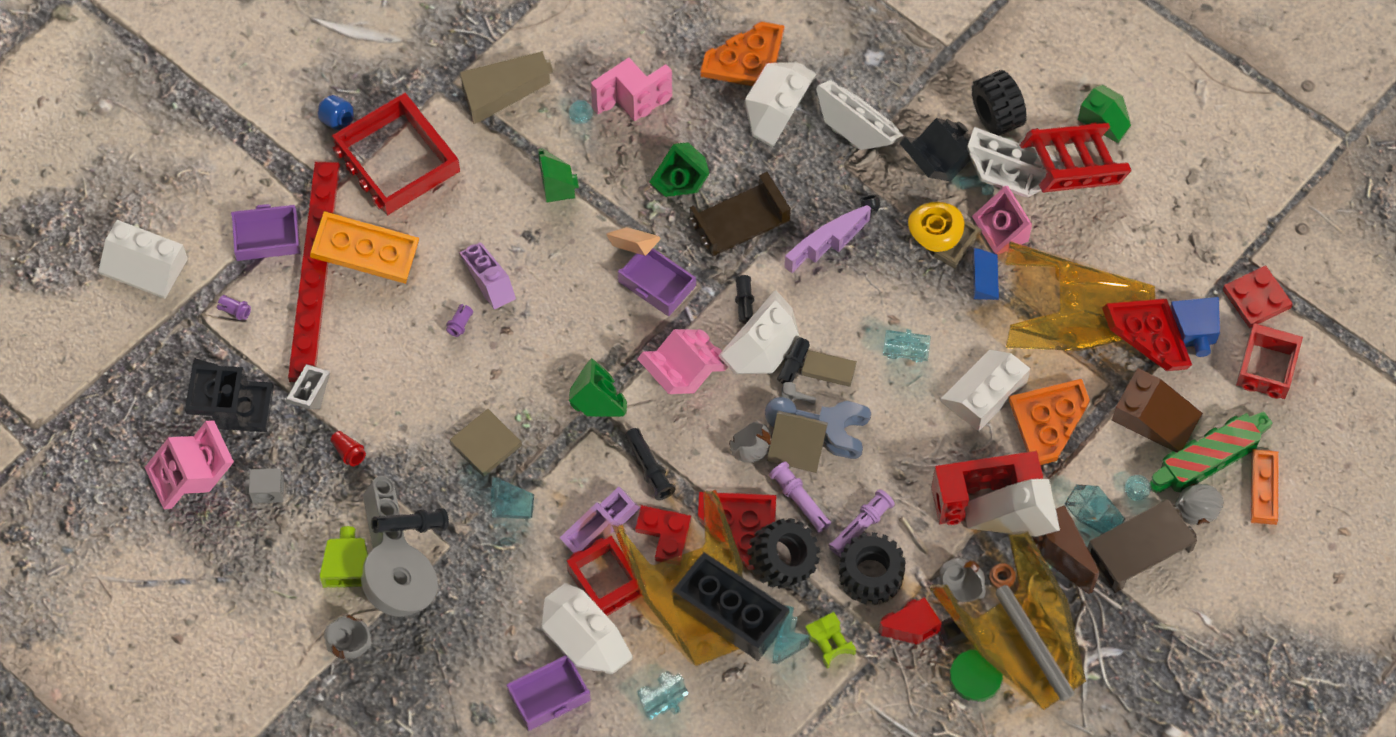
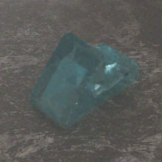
[772,605,809,664]

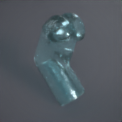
[959,175,994,195]

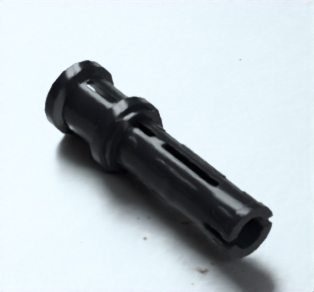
[625,428,676,500]
[371,508,449,533]

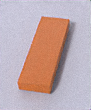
[1251,449,1279,525]

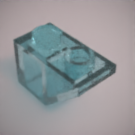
[1064,484,1126,534]

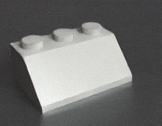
[98,220,188,299]
[940,350,1030,432]

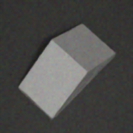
[286,364,330,409]

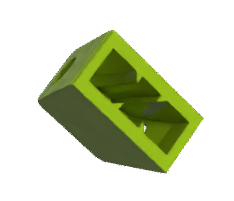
[320,526,368,588]

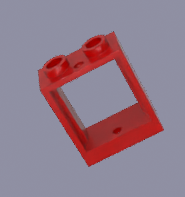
[1236,323,1303,399]
[567,536,645,616]

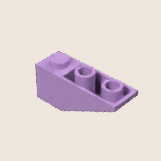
[459,242,516,309]

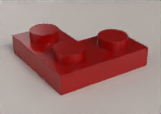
[635,505,692,566]

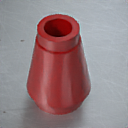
[330,431,366,467]

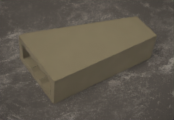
[460,51,553,124]

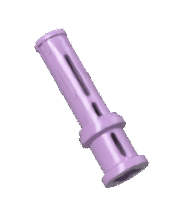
[769,462,831,533]
[828,489,895,557]

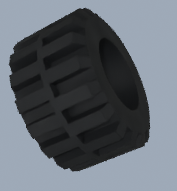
[971,70,1027,136]
[748,518,820,589]
[839,532,906,605]

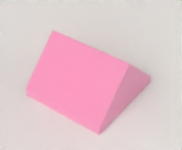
[972,186,1032,255]

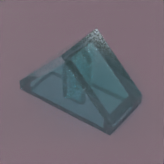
[490,478,534,519]

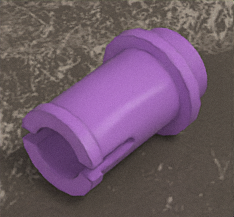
[217,295,251,320]
[446,304,473,337]

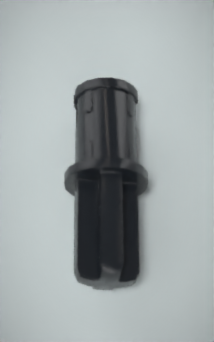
[735,275,754,324]
[777,337,810,384]

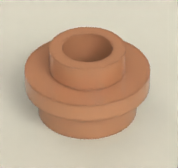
[989,563,1016,588]

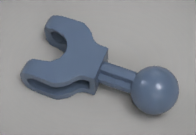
[765,397,871,459]

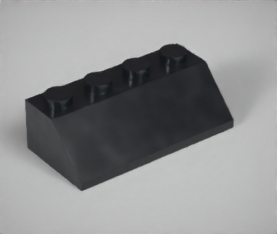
[672,552,790,661]

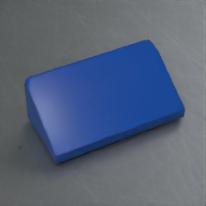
[973,248,999,300]

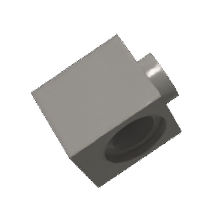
[245,468,284,504]

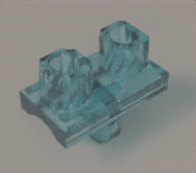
[883,329,931,362]
[637,671,688,720]

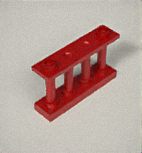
[1019,123,1132,193]

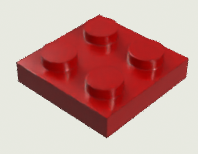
[1222,265,1293,329]

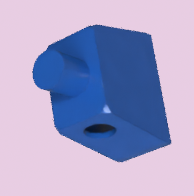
[1170,297,1220,357]

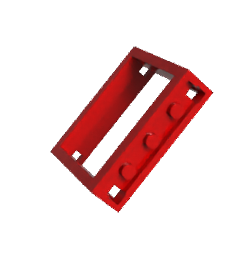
[332,92,461,216]

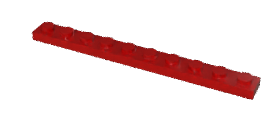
[288,162,340,383]

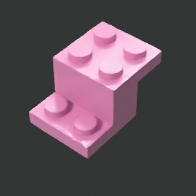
[591,58,672,122]
[637,329,728,394]
[144,421,234,509]

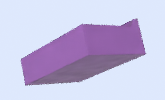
[231,204,301,261]
[618,248,696,317]
[506,656,591,731]

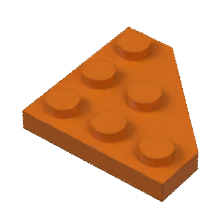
[701,21,785,86]
[1009,379,1090,465]

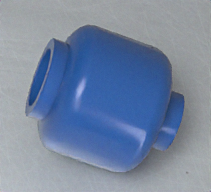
[318,95,354,130]

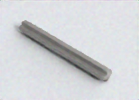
[995,585,1074,701]

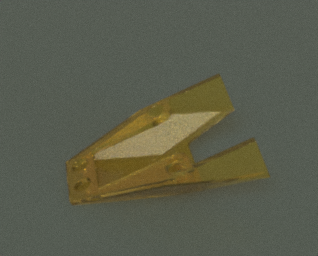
[1006,241,1155,351]
[612,489,743,666]
[928,531,1086,710]

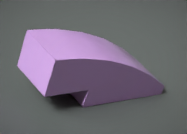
[560,486,640,553]

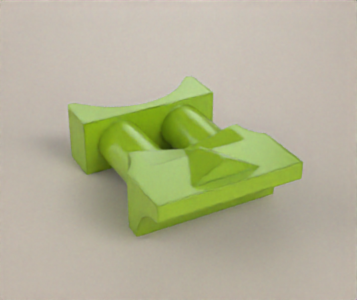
[805,612,856,669]

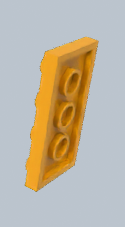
[310,211,419,284]

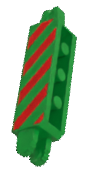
[1149,411,1273,494]

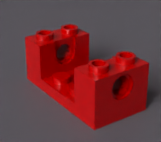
[931,451,1044,525]

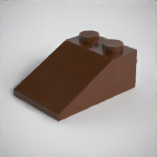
[1111,368,1203,453]
[1030,505,1100,594]

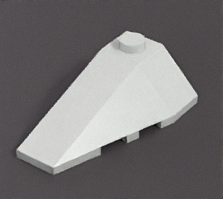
[965,479,1060,536]

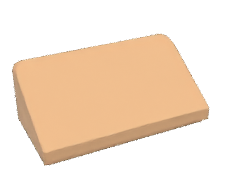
[606,227,661,256]

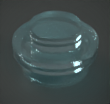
[569,100,593,123]
[1125,475,1151,500]

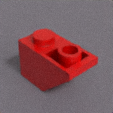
[878,597,942,645]

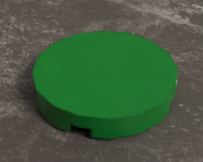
[950,649,1003,702]

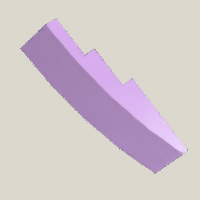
[785,205,871,273]

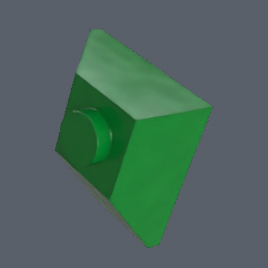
[1077,85,1131,143]
[649,142,710,197]
[538,148,579,203]
[569,358,627,417]

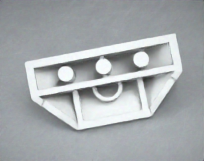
[744,62,816,148]
[816,80,903,150]
[967,127,1064,198]
[719,290,800,374]
[541,583,633,674]

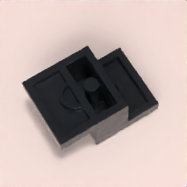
[899,118,972,182]
[185,364,274,432]

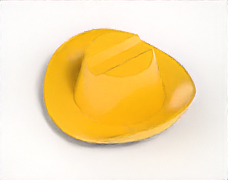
[908,202,964,252]

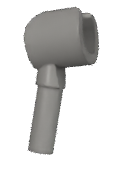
[781,382,816,404]

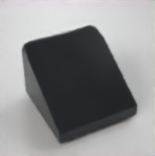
[940,613,976,648]

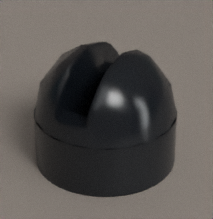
[860,194,880,214]

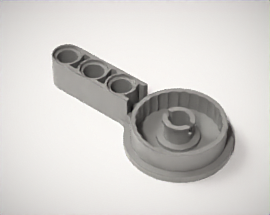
[362,476,438,617]

